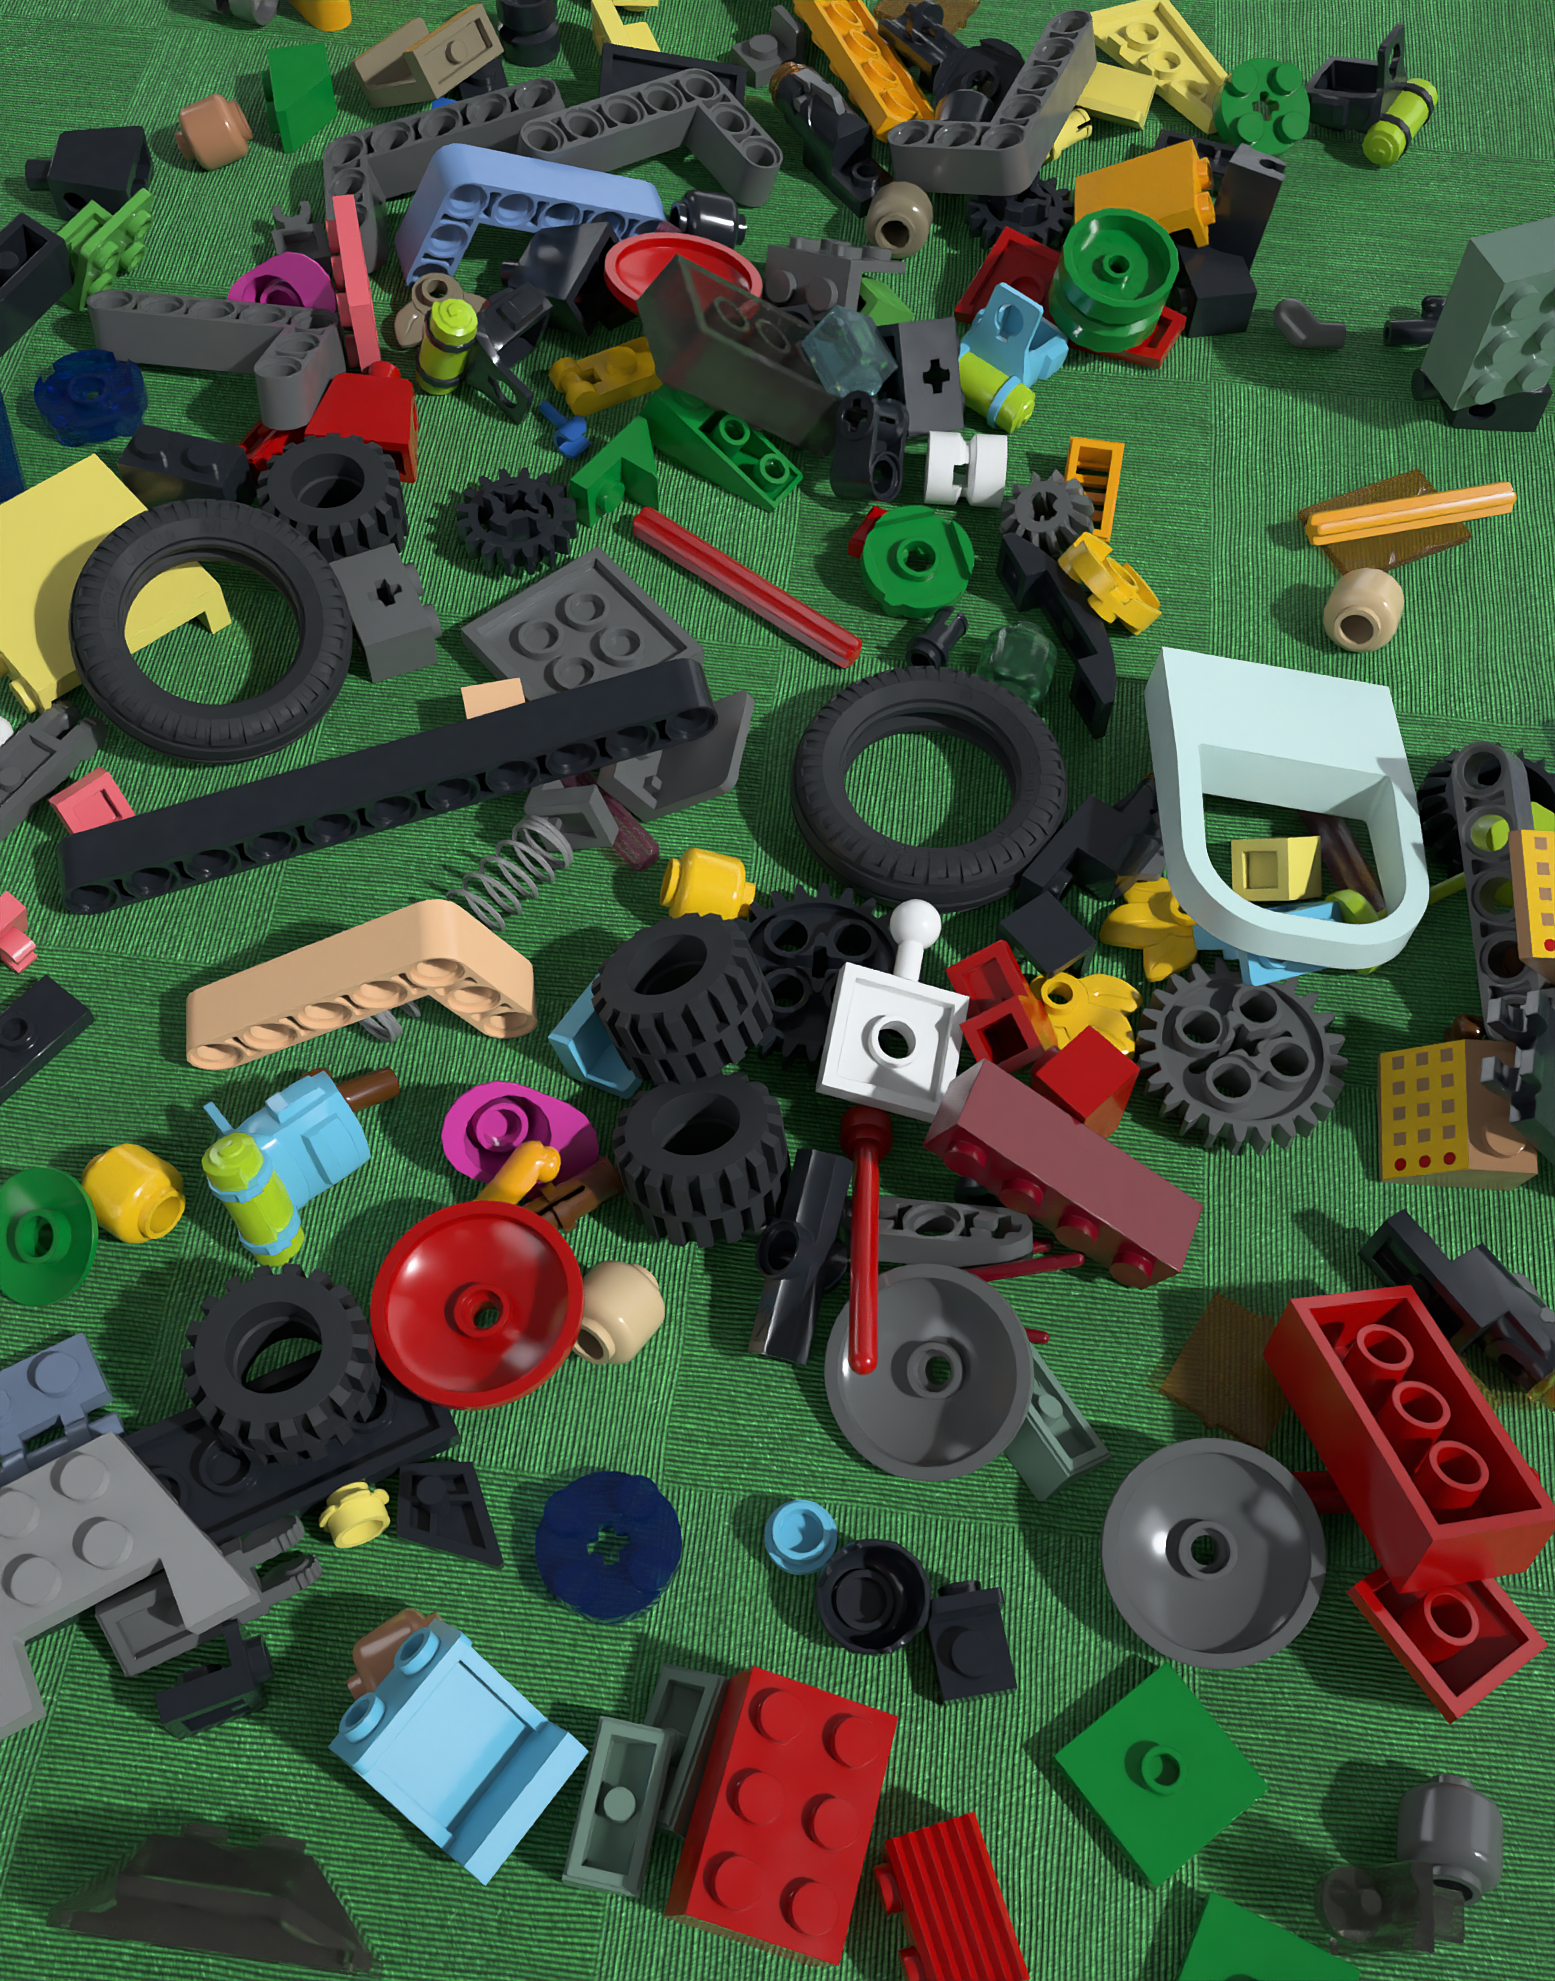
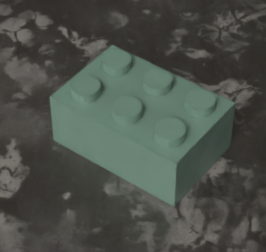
[1421,216,1555,411]

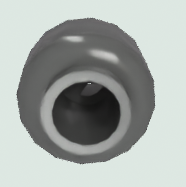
[1396,1774,1503,1906]

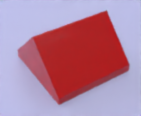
[1346,1566,1548,1724]

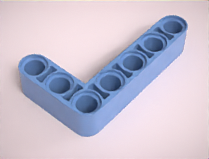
[394,143,672,295]

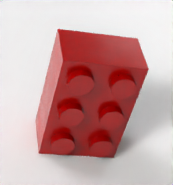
[663,1666,898,1967]

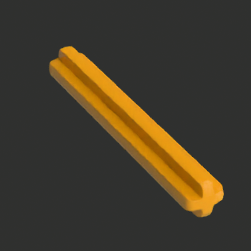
[1305,481,1517,546]

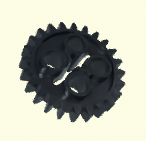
[733,883,922,1076]

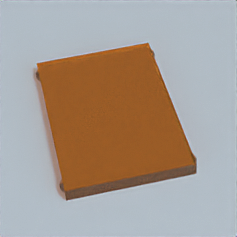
[1298,468,1472,576]

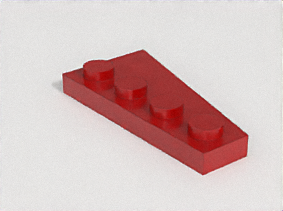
[954,226,1186,369]

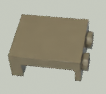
[350,3,504,109]

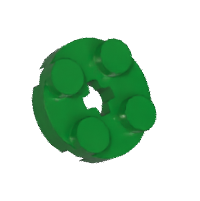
[1213,58,1310,158]
[860,505,974,618]

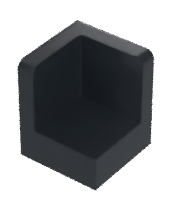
[995,890,1097,979]

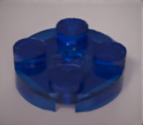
[34,349,149,447]
[535,1471,682,1625]

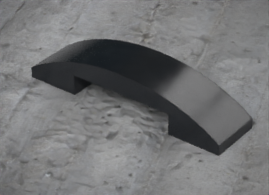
[996,532,1116,740]

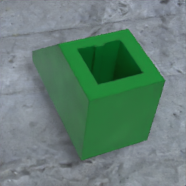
[260,43,338,154]

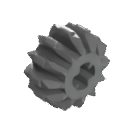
[999,469,1094,562]

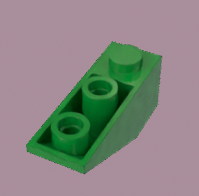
[639,361,805,513]

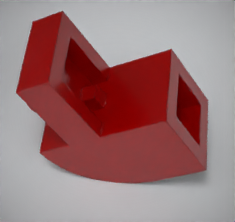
[945,940,1058,1077]

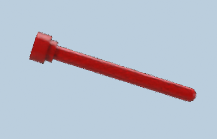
[839,1105,892,1375]

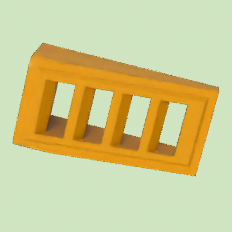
[1064,437,1125,546]

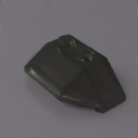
[45,1823,384,1981]

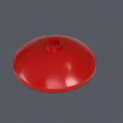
[604,232,763,332]
[370,1200,585,1411]

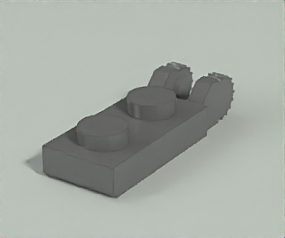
[0,699,109,843]
[95,1515,323,1678]

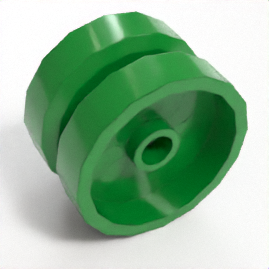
[1048,208,1179,352]

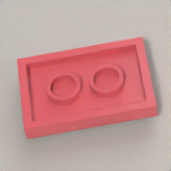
[325,194,382,375]

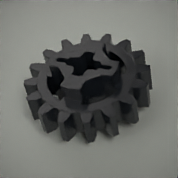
[964,171,1075,251]
[455,467,578,577]

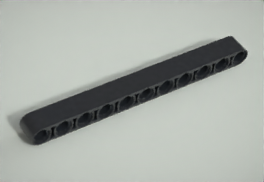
[55,658,719,915]

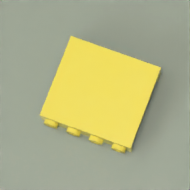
[0,453,232,715]

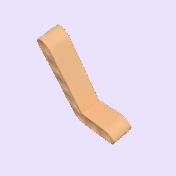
[186,899,538,1071]

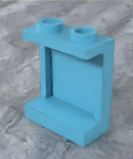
[328,1618,589,1886]

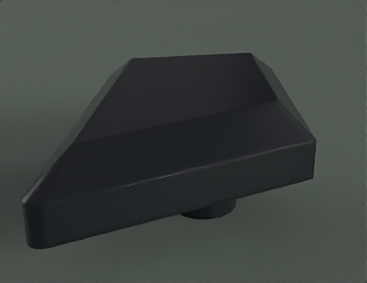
[396,1461,505,1570]

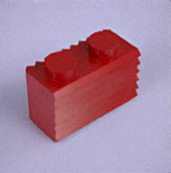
[872,1812,1030,1981]

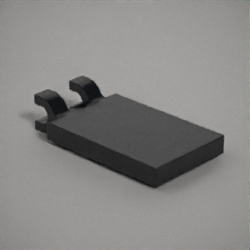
[1480,990,1555,1166]

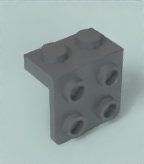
[761,236,907,326]
[596,690,755,823]

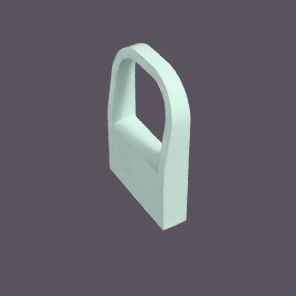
[1144,646,1429,969]

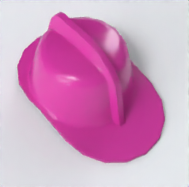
[227,252,337,313]
[441,1080,599,1199]

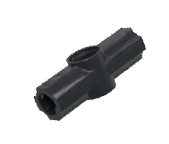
[748,1149,854,1367]

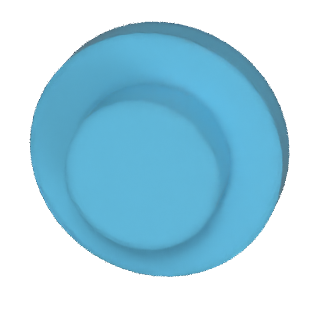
[764,1500,837,1575]

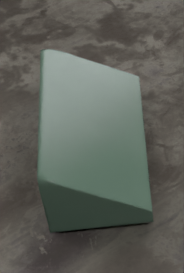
[1004,1342,1112,1501]
[642,1663,730,1842]
[562,1715,676,1898]

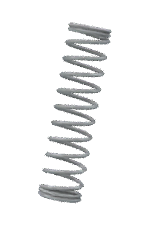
[358,815,573,1043]

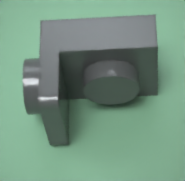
[731,5,807,89]
[523,780,619,852]

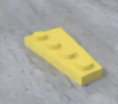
[1090,0,1228,135]

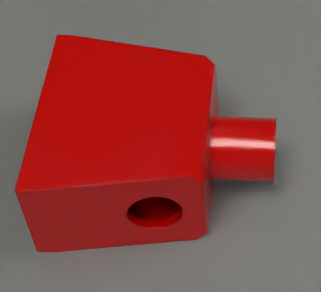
[304,361,419,483]

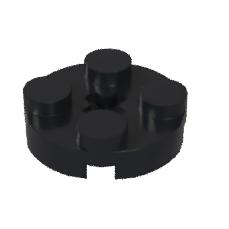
[933,38,1025,110]

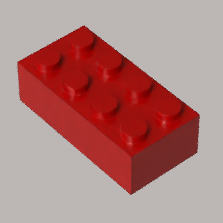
[1262,1285,1555,1594]

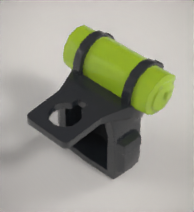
[1305,24,1438,168]
[414,282,553,425]

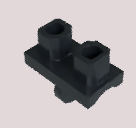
[878,0,969,92]

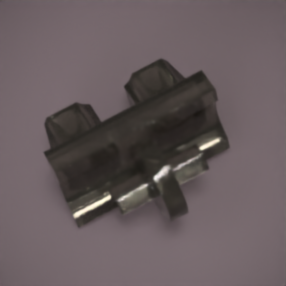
[1313,1860,1465,1960]

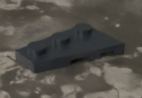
[598,42,747,107]

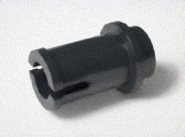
[905,606,969,669]

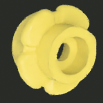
[319,1482,390,1548]

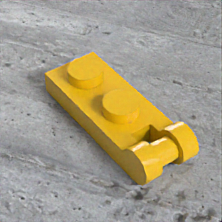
[548,328,703,417]

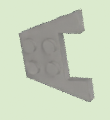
[0,1431,261,1741]

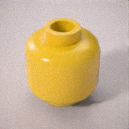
[659,848,755,921]
[81,1143,186,1244]

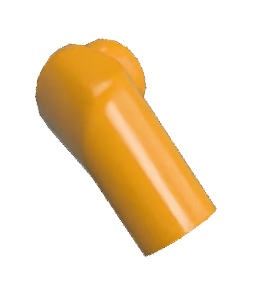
[473,1140,561,1205]

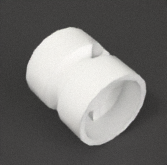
[924,431,1007,508]

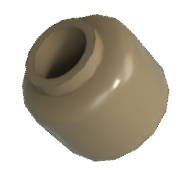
[865,181,933,259]

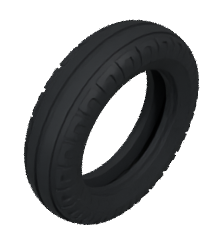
[68,499,353,765]
[790,666,1068,915]

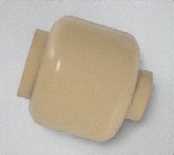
[1323,568,1405,653]
[572,1260,665,1365]

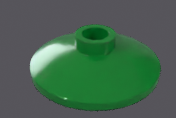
[0,1167,98,1306]

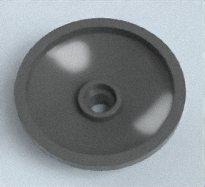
[824,1263,1034,1482]
[1100,1438,1326,1670]

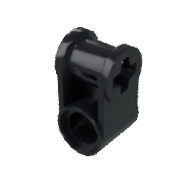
[830,390,910,502]

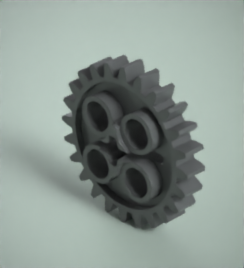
[1135,958,1348,1156]

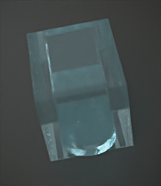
[801,304,898,398]

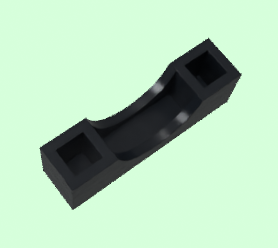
[1169,155,1258,338]

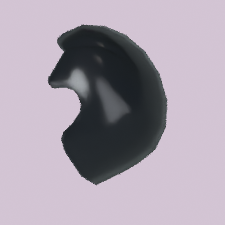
[814,1538,932,1656]

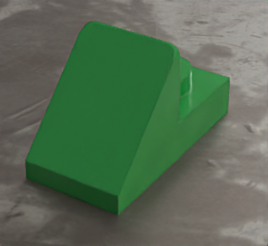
[570,415,659,528]

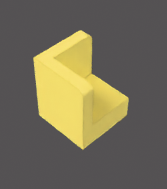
[1231,836,1322,901]

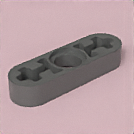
[838,1196,1034,1269]

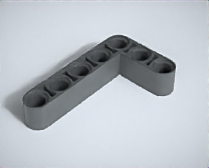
[887,9,1097,196]
[515,68,783,207]
[323,78,566,273]
[86,289,346,430]
[1451,741,1555,1042]

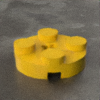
[1058,532,1162,635]

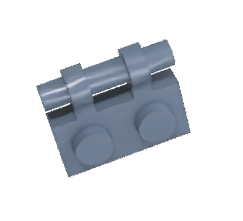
[0,1332,128,1488]

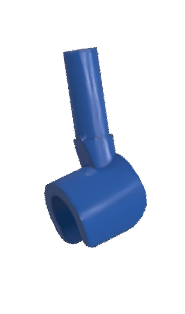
[539,401,591,460]

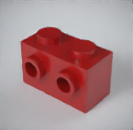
[1029,1025,1140,1139]

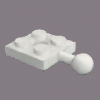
[815,899,970,1123]

